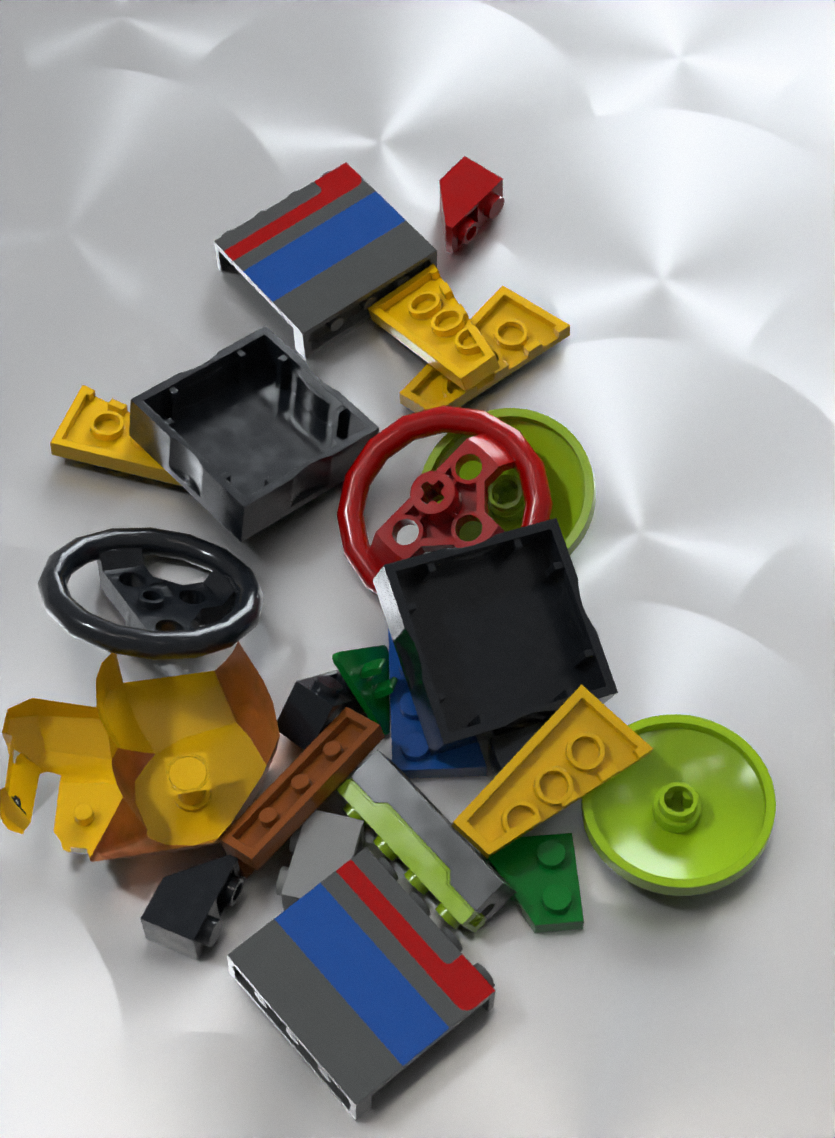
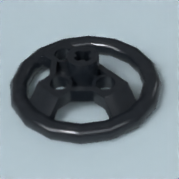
[38,527,264,660]

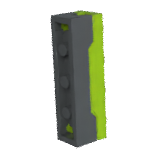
[337,749,516,933]

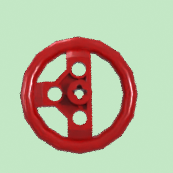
[337,405,553,594]

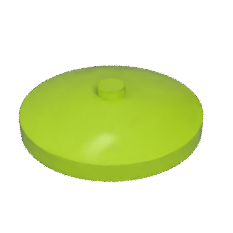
[422,408,596,555]
[581,714,776,896]

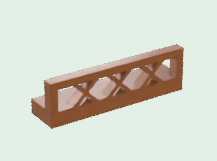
[219,707,385,879]

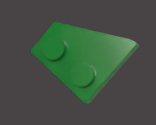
[480,833,584,933]

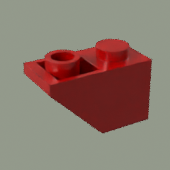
[439,156,504,255]

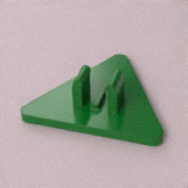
[332,645,398,735]

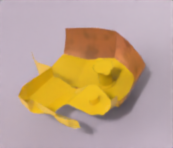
[0,641,280,862]

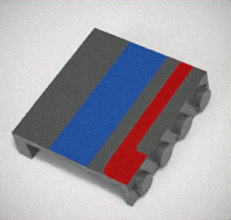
[214,162,437,359]
[227,848,496,1120]

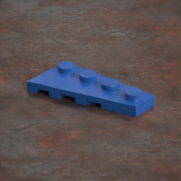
[388,628,487,779]

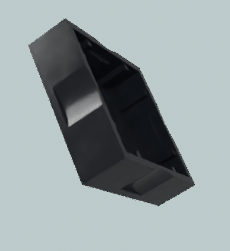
[129,326,379,542]
[373,518,618,756]

